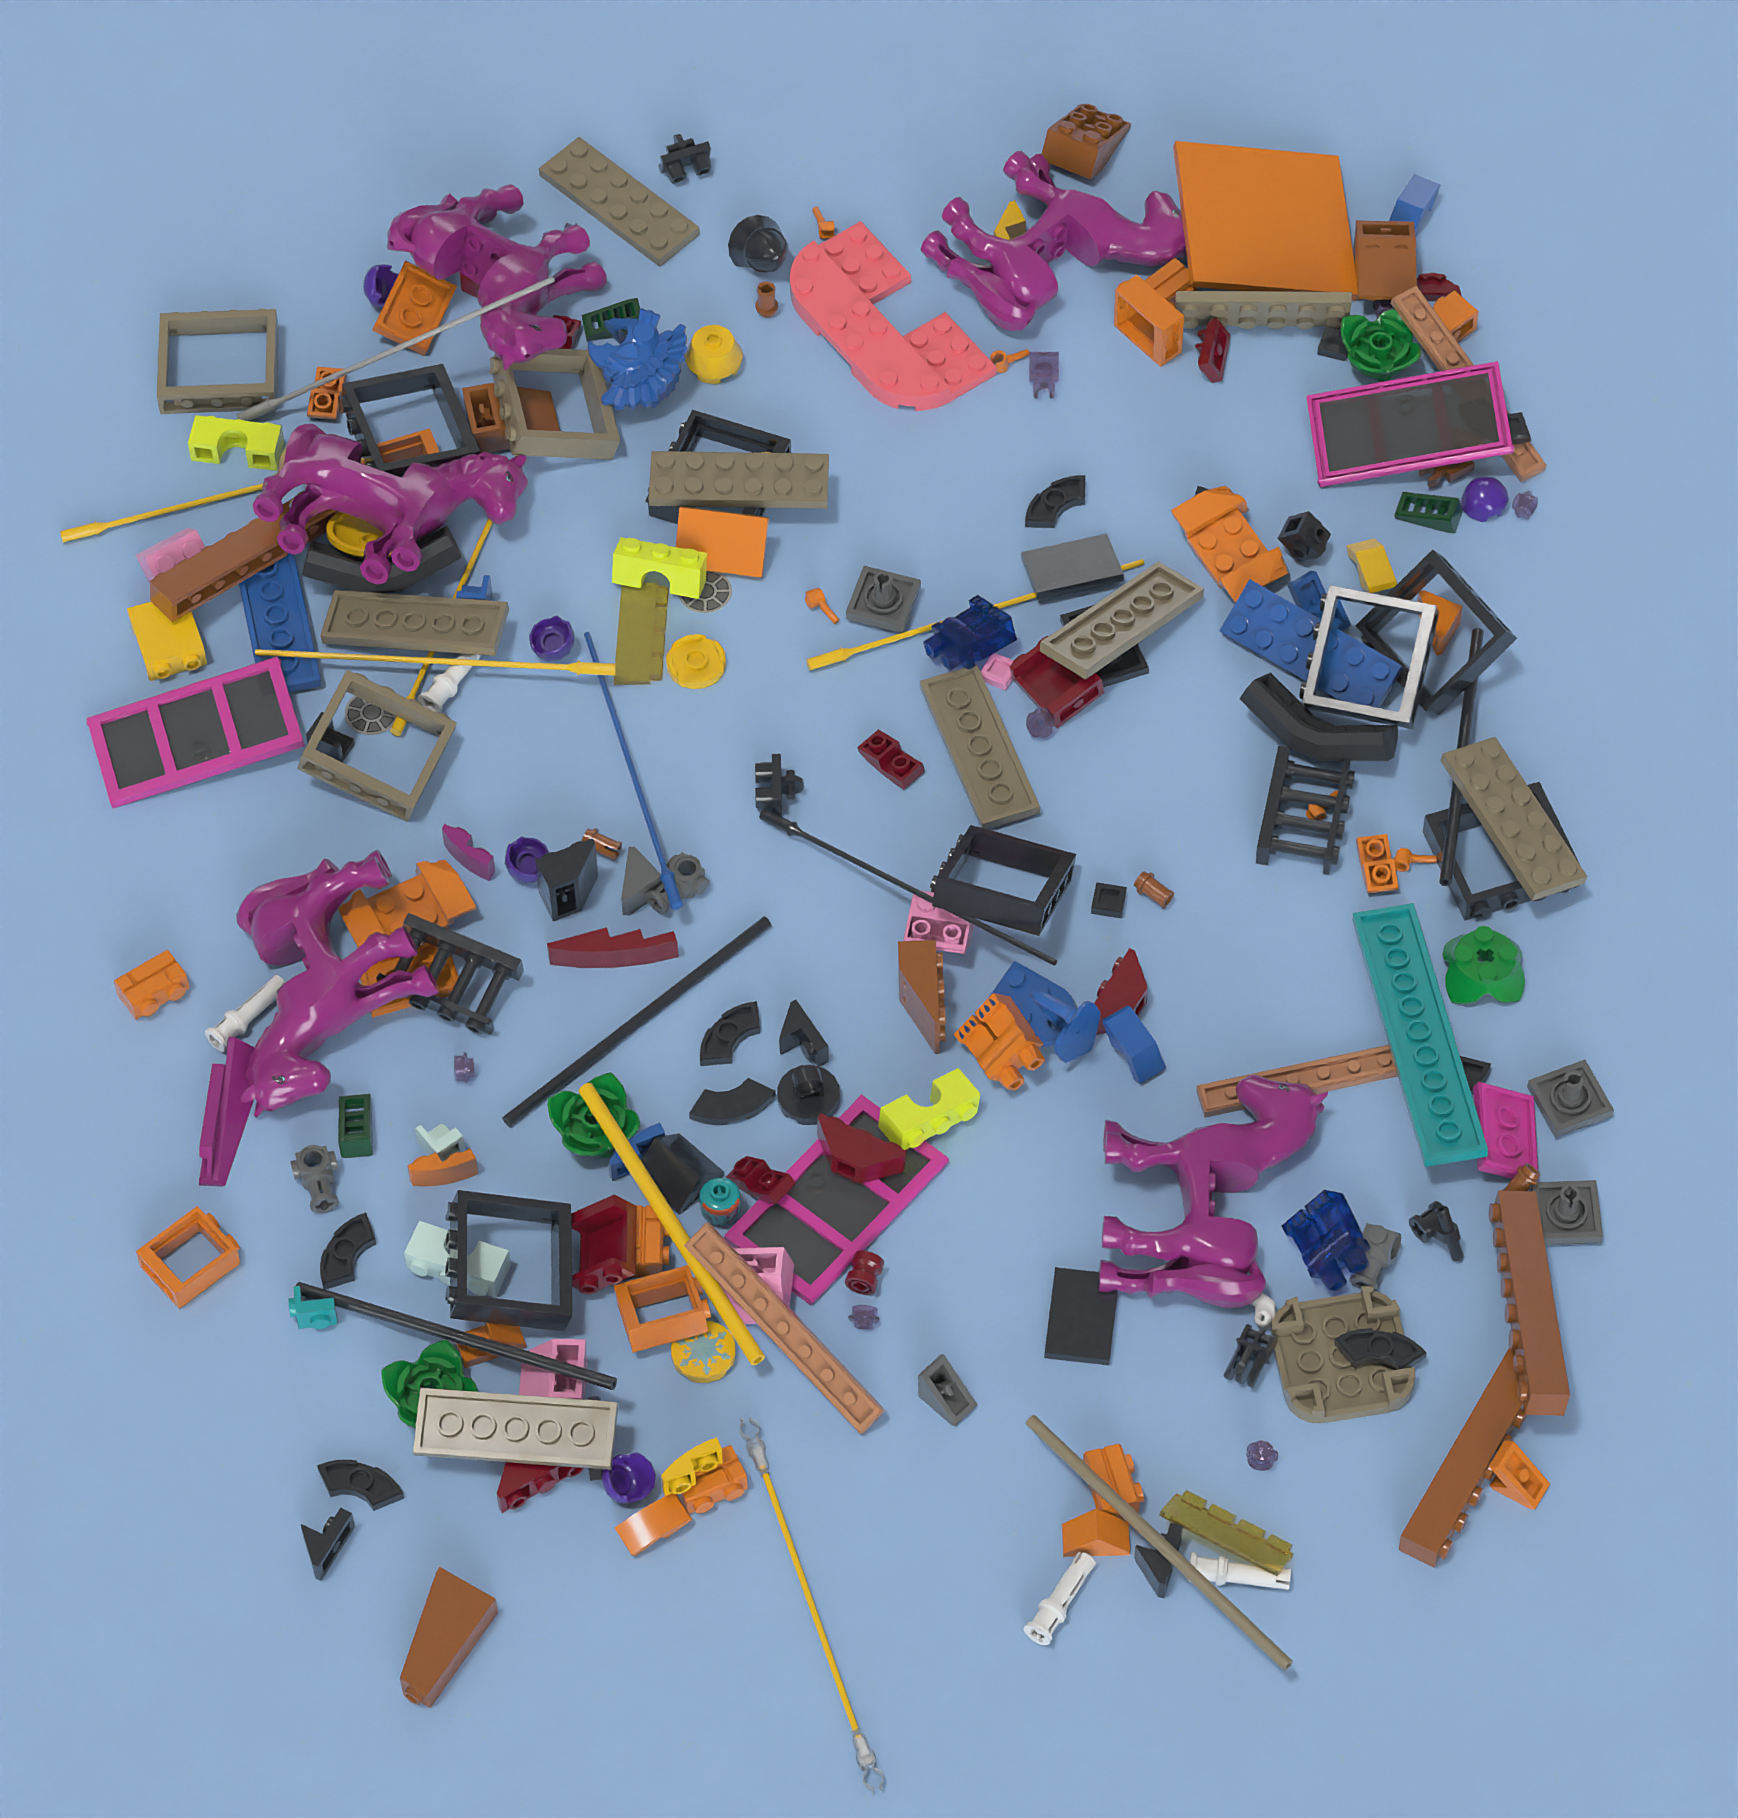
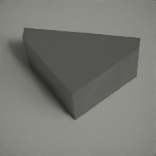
[621,846,663,916]
[918,1354,977,1426]

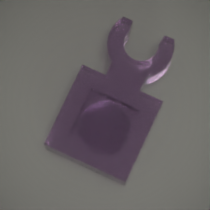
[1029,352,1059,399]

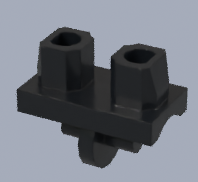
[658,133,711,184]
[755,754,804,817]

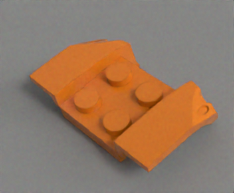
[1171,486,1289,603]
[338,860,476,948]

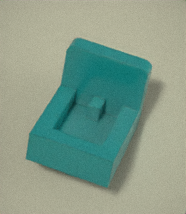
[288,1286,338,1329]

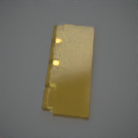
[614,583,669,685]
[1159,1490,1294,1576]

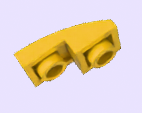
[661,1437,723,1496]

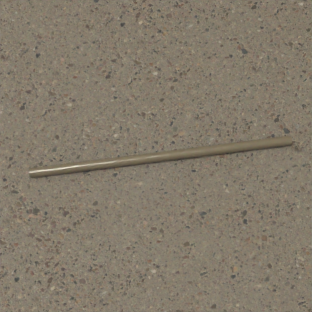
[1025,1415,1293,1671]

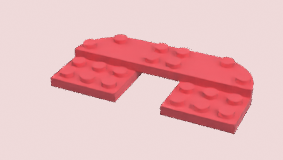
[790,221,997,411]

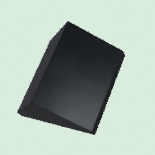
[641,1133,725,1215]

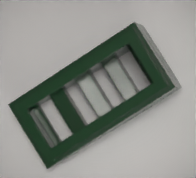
[581,298,640,341]
[1394,492,1462,534]
[338,1094,373,1158]

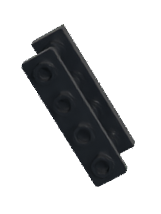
[1256,746,1355,875]
[376,913,524,1034]

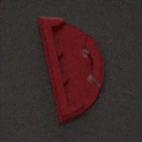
[1417,272,1462,302]

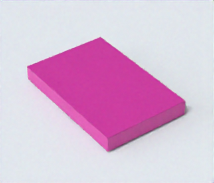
[1473,1082,1539,1180]

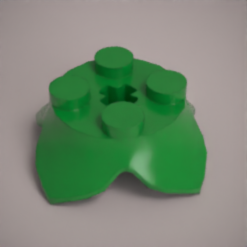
[1341,309,1421,382]
[1442,926,1525,1004]
[547,1072,640,1158]
[381,1339,478,1428]

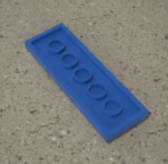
[239,553,322,697]
[1219,579,1404,708]

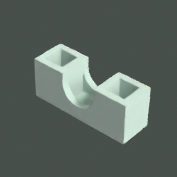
[404,1221,511,1298]

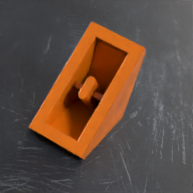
[1417,590,1463,656]
[1062,1509,1130,1557]

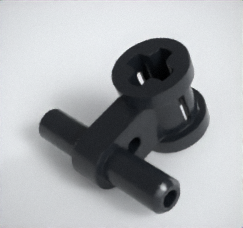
[1409,1201,1464,1261]

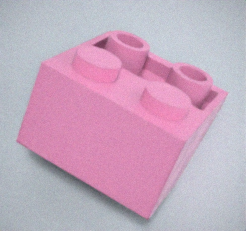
[135,528,205,583]
[903,890,974,954]
[720,1247,794,1324]
[519,1339,588,1400]

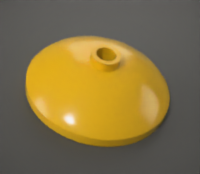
[327,512,392,559]

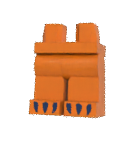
[953,993,1045,1091]

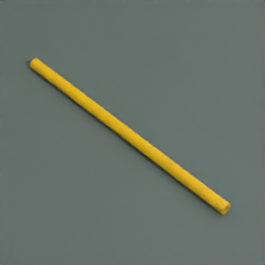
[578,1083,765,1365]

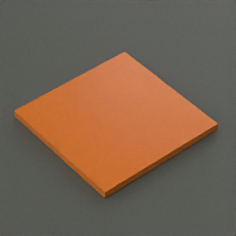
[1173,141,1358,301]

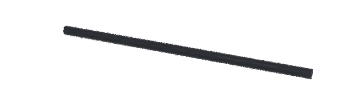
[1439,628,1484,886]
[502,916,772,1127]
[296,1282,617,1390]

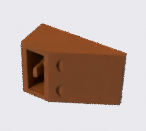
[1042,104,1131,180]
[1353,220,1417,301]
[462,383,560,454]
[898,940,946,1054]

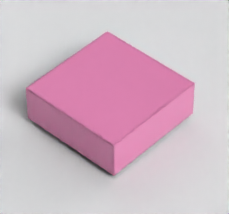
[980,652,1014,691]

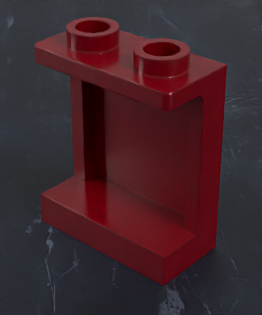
[1009,636,1105,728]
[571,1194,637,1295]

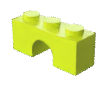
[188,415,284,471]
[612,537,708,599]
[878,1068,980,1150]

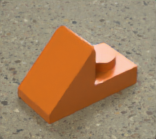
[456,1322,527,1368]
[1489,1441,1550,1509]

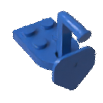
[988,961,1101,1063]

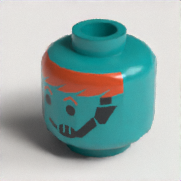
[699,1178,741,1225]

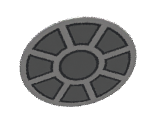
[679,571,732,613]
[345,696,396,735]

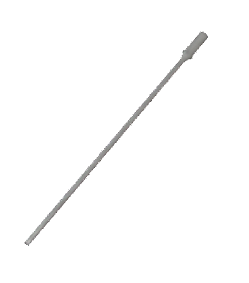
[236,276,555,421]

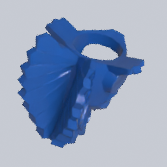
[588,308,688,411]

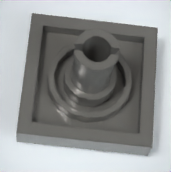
[846,566,921,633]
[1527,1059,1614,1138]
[1531,1180,1603,1245]

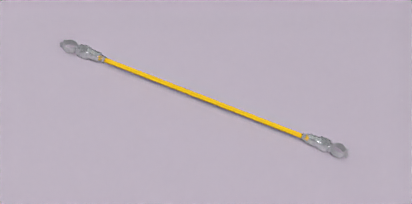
[740,1415,884,1795]

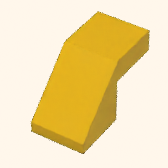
[994,200,1026,240]
[1346,538,1397,593]

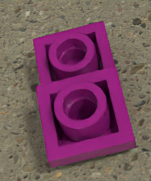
[442,824,495,881]

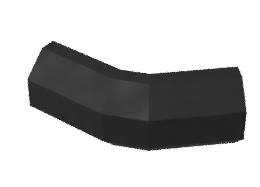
[302,525,462,593]
[1239,672,1398,761]

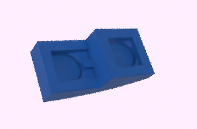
[609,1122,665,1181]

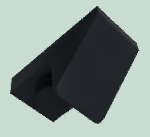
[779,999,829,1066]
[300,1507,355,1581]
[1134,1522,1183,1599]

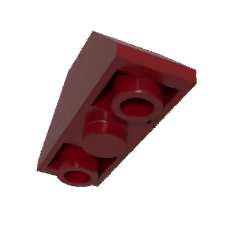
[1094,948,1148,1035]
[817,1113,907,1184]
[496,1462,584,1513]

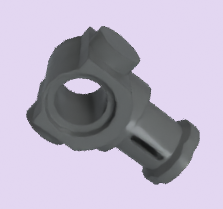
[645,852,710,914]
[290,1145,339,1213]
[1349,1223,1402,1291]

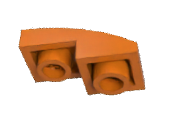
[307,366,347,420]
[1356,834,1399,894]
[407,1148,478,1187]
[615,1493,693,1556]

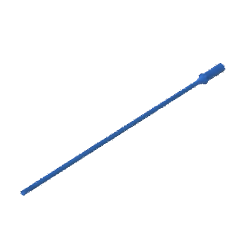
[584,632,683,910]

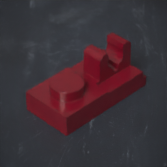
[1195,318,1231,383]

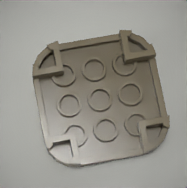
[1271,1286,1415,1423]

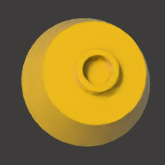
[685,325,743,384]

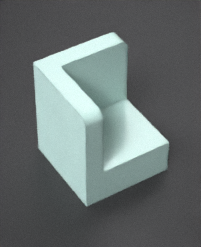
[415,1124,465,1161]

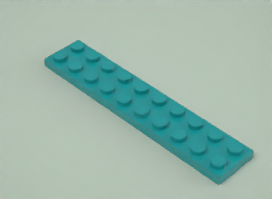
[1352,903,1488,1167]

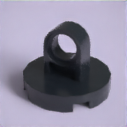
[777,1065,840,1125]

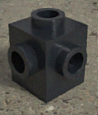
[1277,511,1331,562]

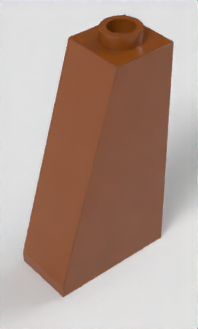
[400,1567,498,1708]

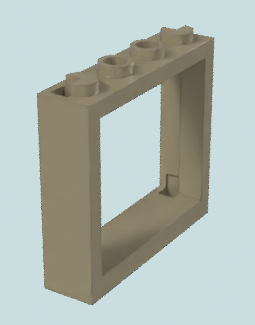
[157,309,279,414]
[489,349,620,460]
[297,670,457,822]

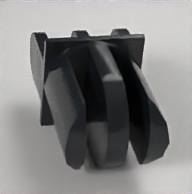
[1223,1324,1278,1389]

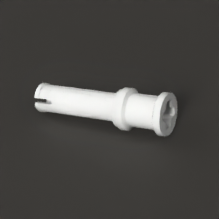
[418,653,482,713]
[204,975,286,1052]
[1024,1552,1096,1645]
[1188,1552,1291,1590]

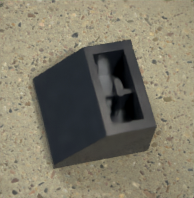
[535,838,598,921]

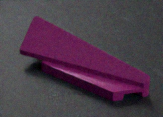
[199,1037,255,1187]

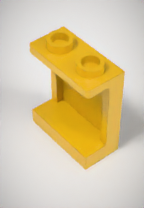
[127,602,207,681]

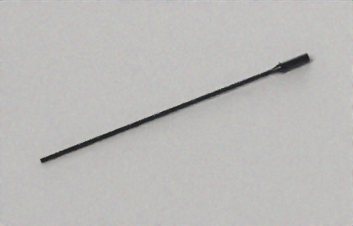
[759,809,1057,966]

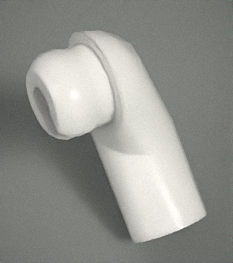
[1252,1293,1276,1329]

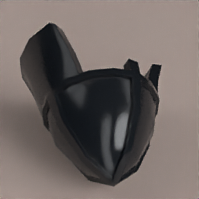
[728,215,788,273]

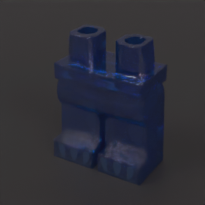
[923,595,1017,671]
[1281,1190,1370,1291]

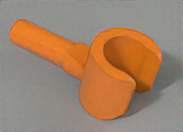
[812,207,835,239]
[990,349,1030,373]
[805,588,840,624]
[1306,791,1338,820]
[1394,848,1437,872]

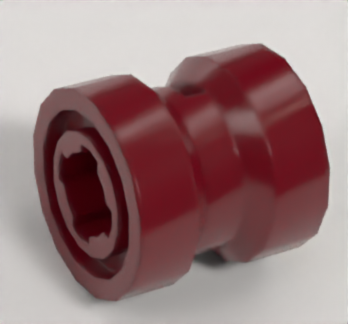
[845,1250,884,1295]

